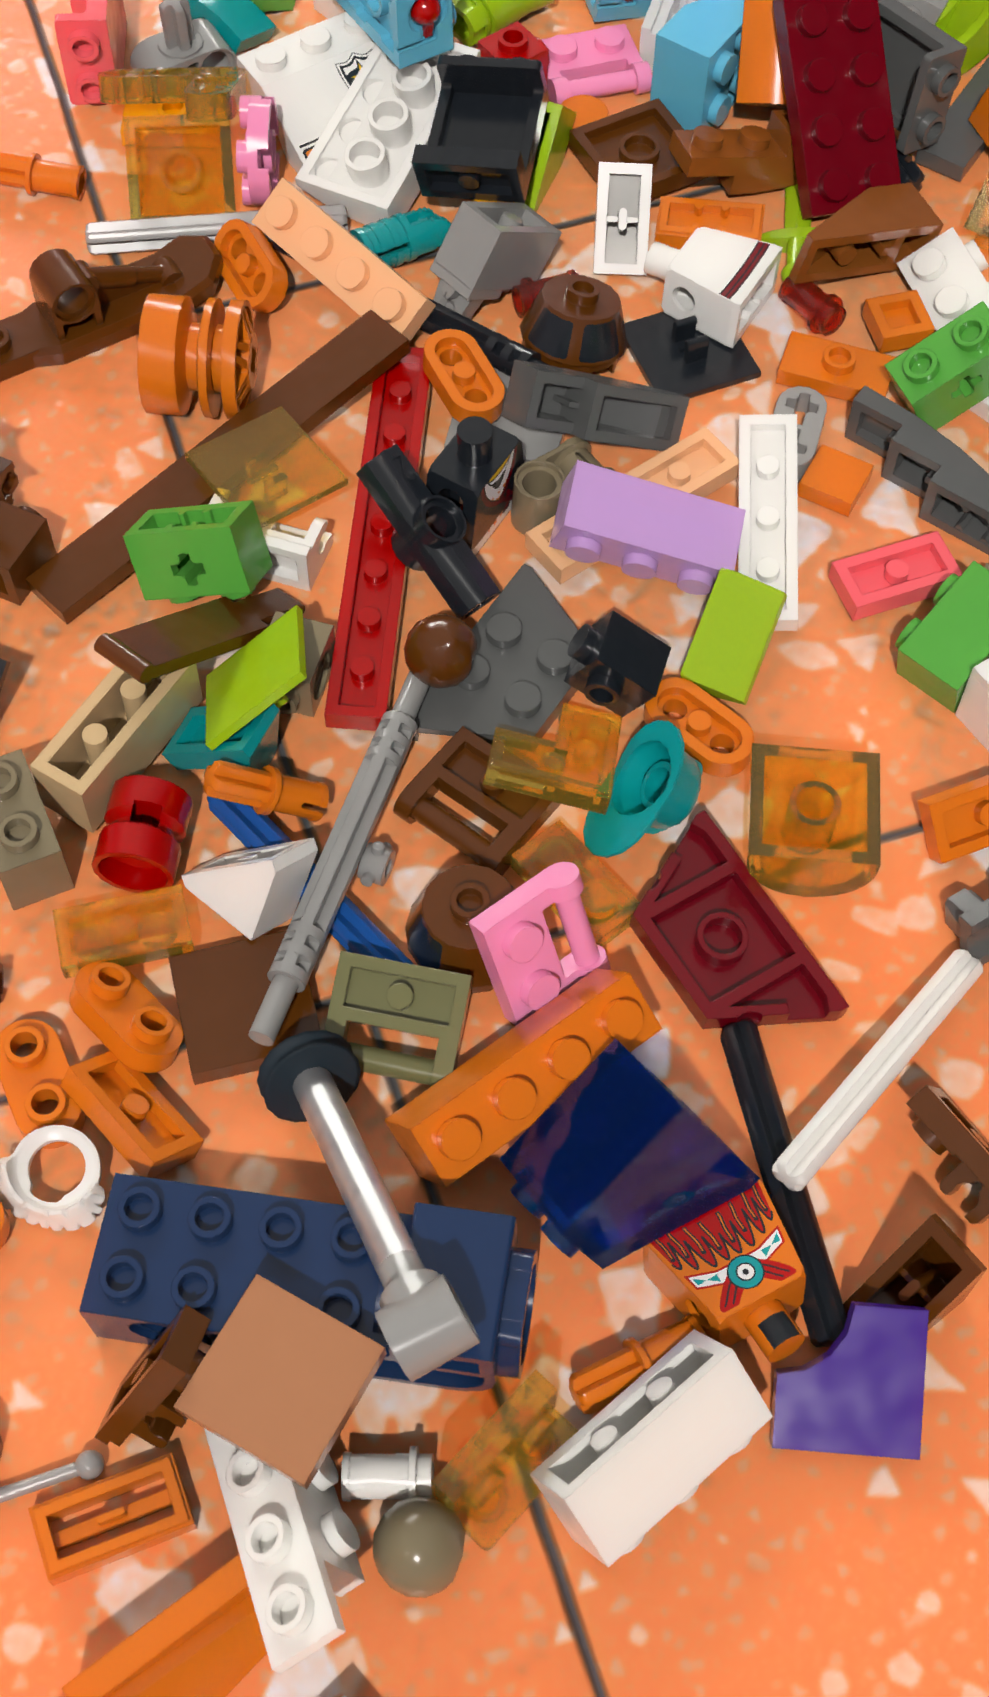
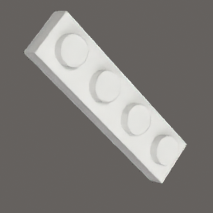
[738,414,798,631]

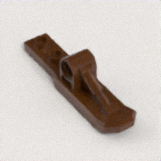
[0,235,223,382]

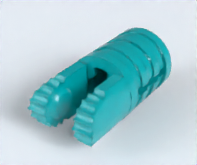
[350,207,452,267]

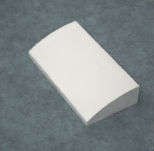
[295,42,481,225]

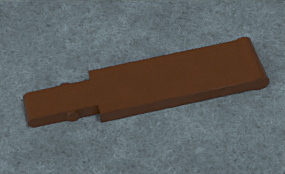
[94,588,305,684]

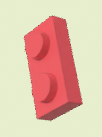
[828,531,963,621]

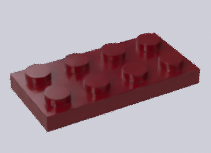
[773,0,901,220]

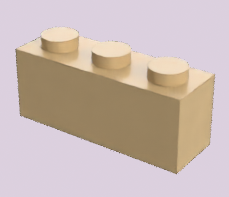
[30,664,203,833]

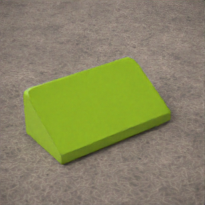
[680,568,787,705]

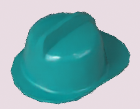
[583,720,703,858]

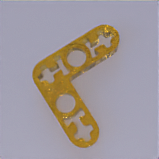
[97,67,248,123]

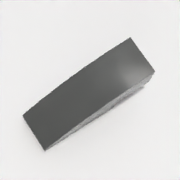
[502,359,690,451]

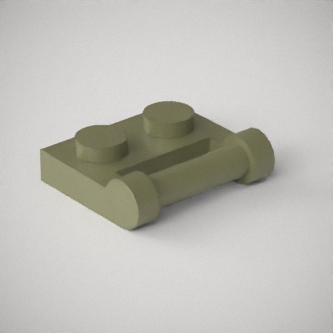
[324,951,474,1087]

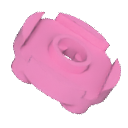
[236,95,280,205]

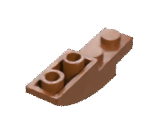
[668,110,797,195]

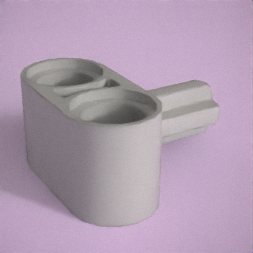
[130,0,237,98]

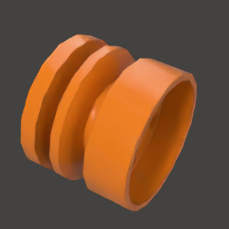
[137,293,258,419]

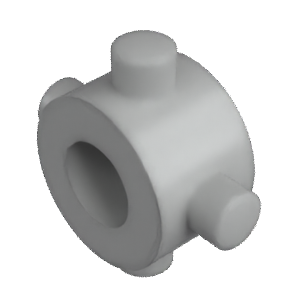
[357,841,396,887]

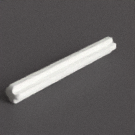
[772,949,983,1192]

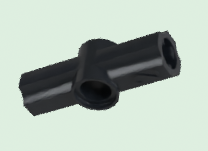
[356,444,501,620]

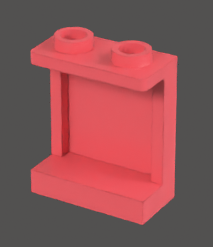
[54,0,127,105]

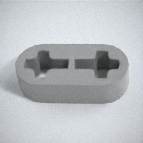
[773,386,827,483]

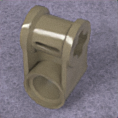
[510,436,615,535]

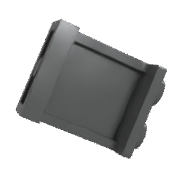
[878,0,968,155]

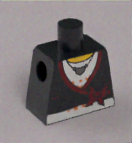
[426,416,524,556]

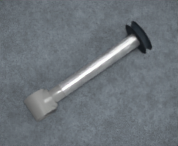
[257,1030,481,1382]

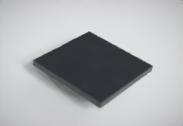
[624,312,761,398]

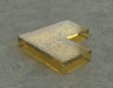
[483,703,622,815]

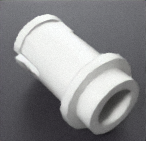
[341,1446,434,1501]

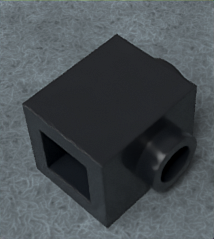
[564,611,671,717]

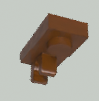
[906,1085,989,1224]
[95,1305,211,1448]

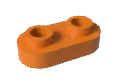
[214,219,288,314]
[423,329,505,423]
[643,677,754,777]
[69,962,183,1073]
[0,1019,86,1149]

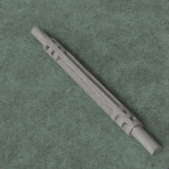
[248,671,429,1046]

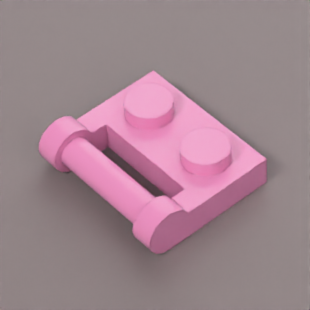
[541,24,652,104]
[468,862,611,1026]

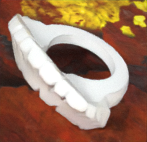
[0,1125,105,1231]

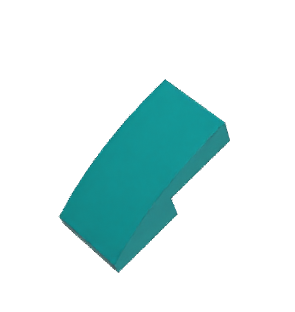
[188,0,276,54]

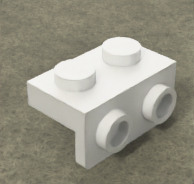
[896,227,989,331]

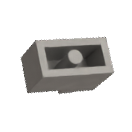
[429,201,562,319]

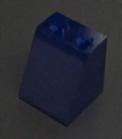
[500,1038,760,1269]

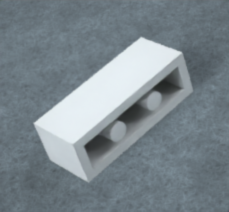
[530,1329,773,1568]

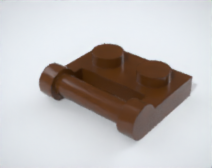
[393,726,562,876]

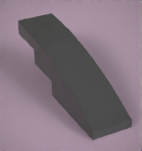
[844,385,989,555]

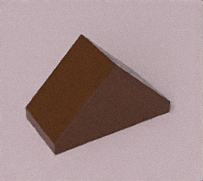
[843,1213,987,1330]

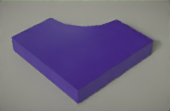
[769,1301,929,1460]

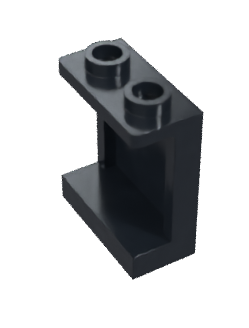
[411,54,549,203]

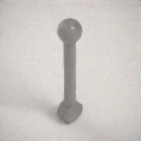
[0,1450,104,1503]

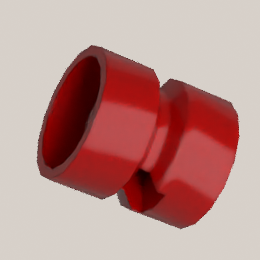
[91,775,193,894]

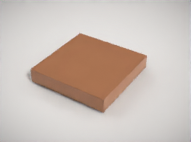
[173,1274,387,1490]

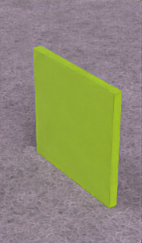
[205,605,307,751]

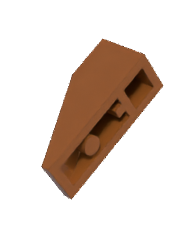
[789,183,944,284]

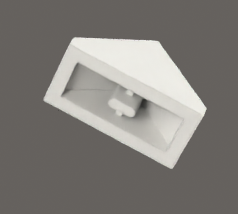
[593,162,653,275]
[181,838,318,941]

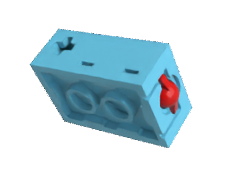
[336,0,457,69]

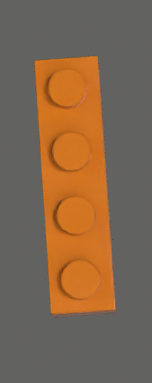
[384,969,662,1188]

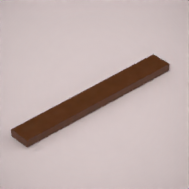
[26,309,410,624]

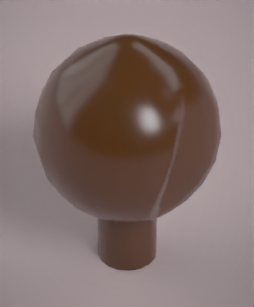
[404,614,477,688]

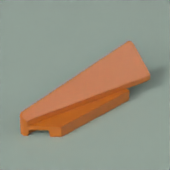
[61,1554,267,1697]

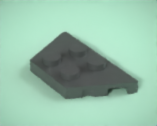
[413,564,578,752]

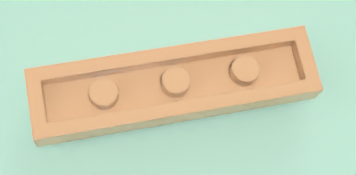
[251,177,436,342]
[525,426,739,585]

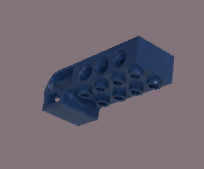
[79,1173,538,1391]

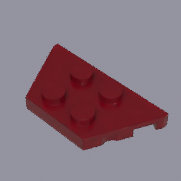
[629,810,849,1029]

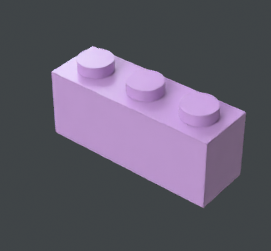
[549,460,746,595]

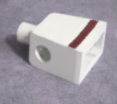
[644,227,783,348]

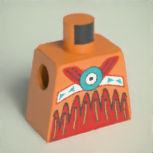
[643,1176,806,1362]

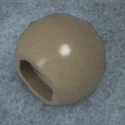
[373,1496,465,1598]

